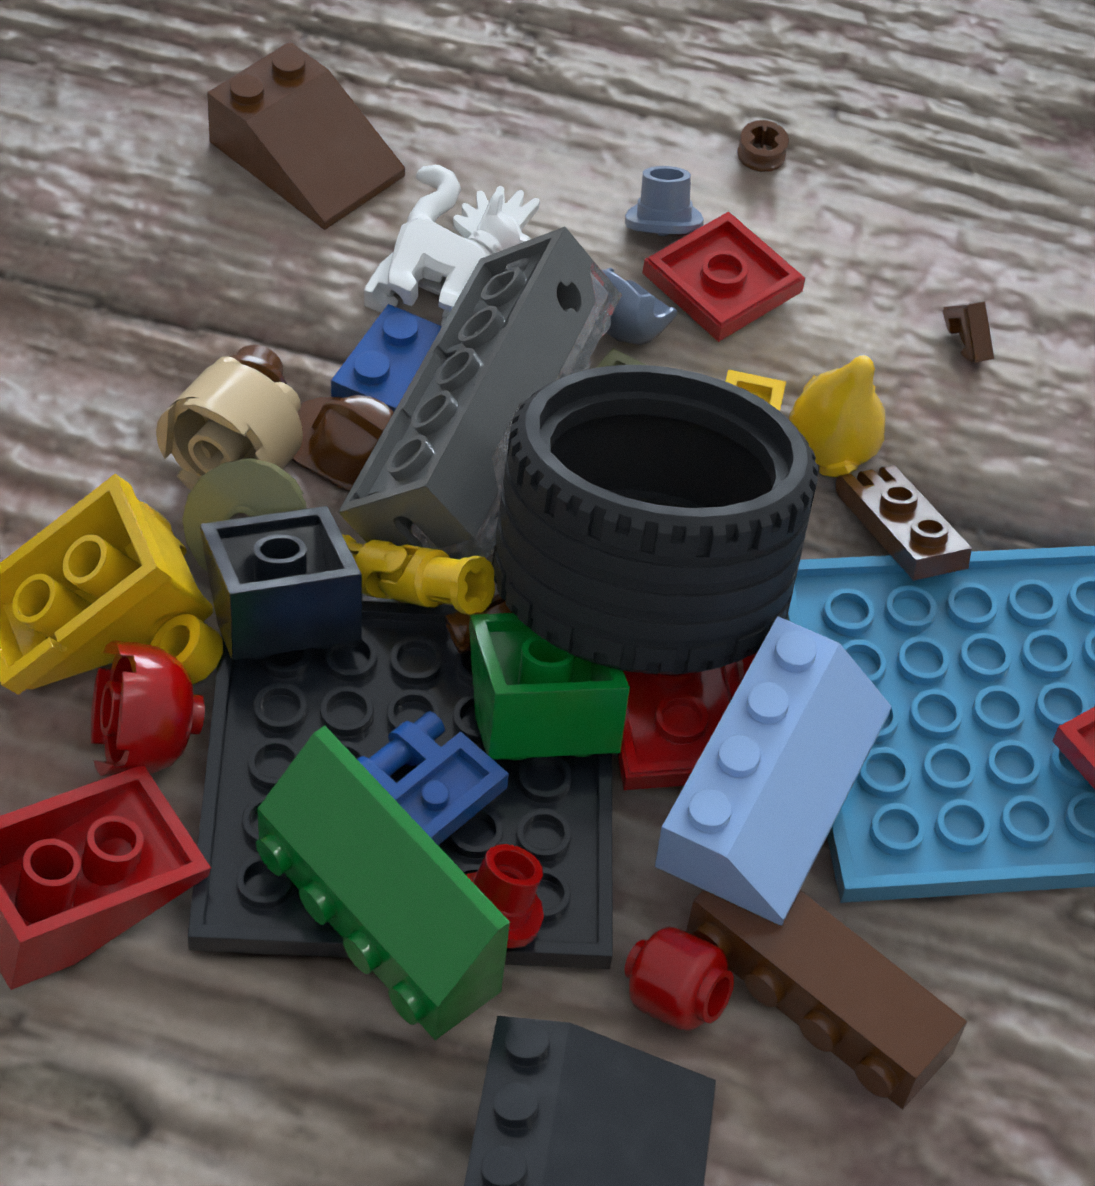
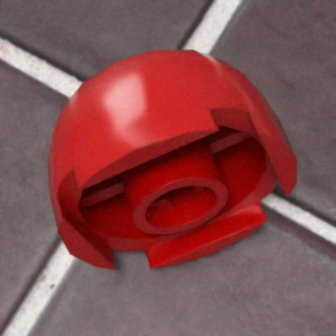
[91,640,205,777]

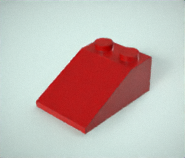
[0,766,211,990]

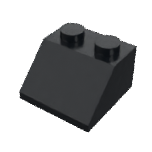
[200,506,362,661]

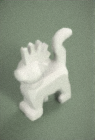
[364,165,540,326]

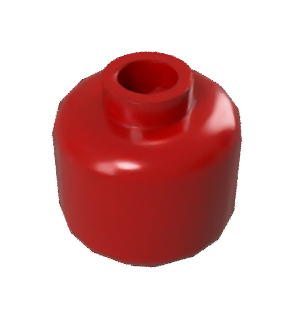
[624,926,734,1031]

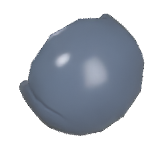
[591,268,678,345]

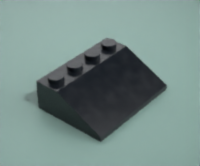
[464,1016,716,1186]

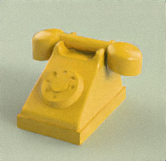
[0,474,223,695]

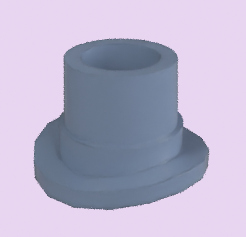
[625,166,704,236]

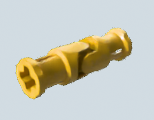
[342,534,495,615]

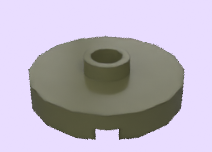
[182,458,307,572]

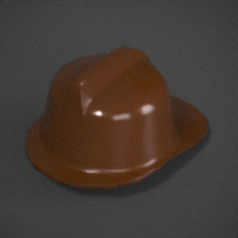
[292,395,394,492]

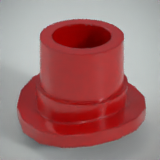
[465,844,544,948]

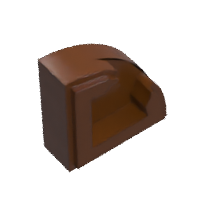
[942,301,994,363]

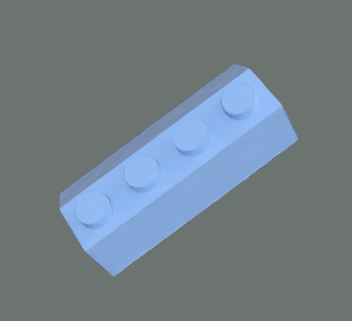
[655,616,891,926]

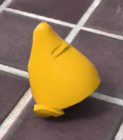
[789,355,885,477]

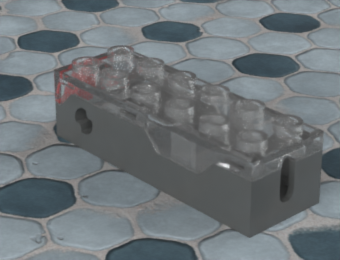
[338,226,622,560]

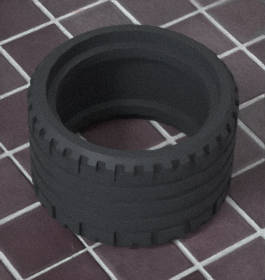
[492,365,818,675]

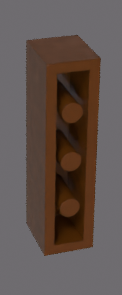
[686,890,967,1110]

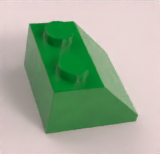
[469,613,630,760]

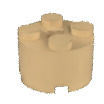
[156,356,303,490]

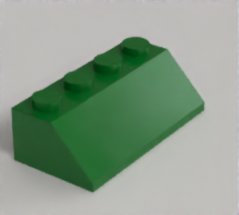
[256,726,510,1041]

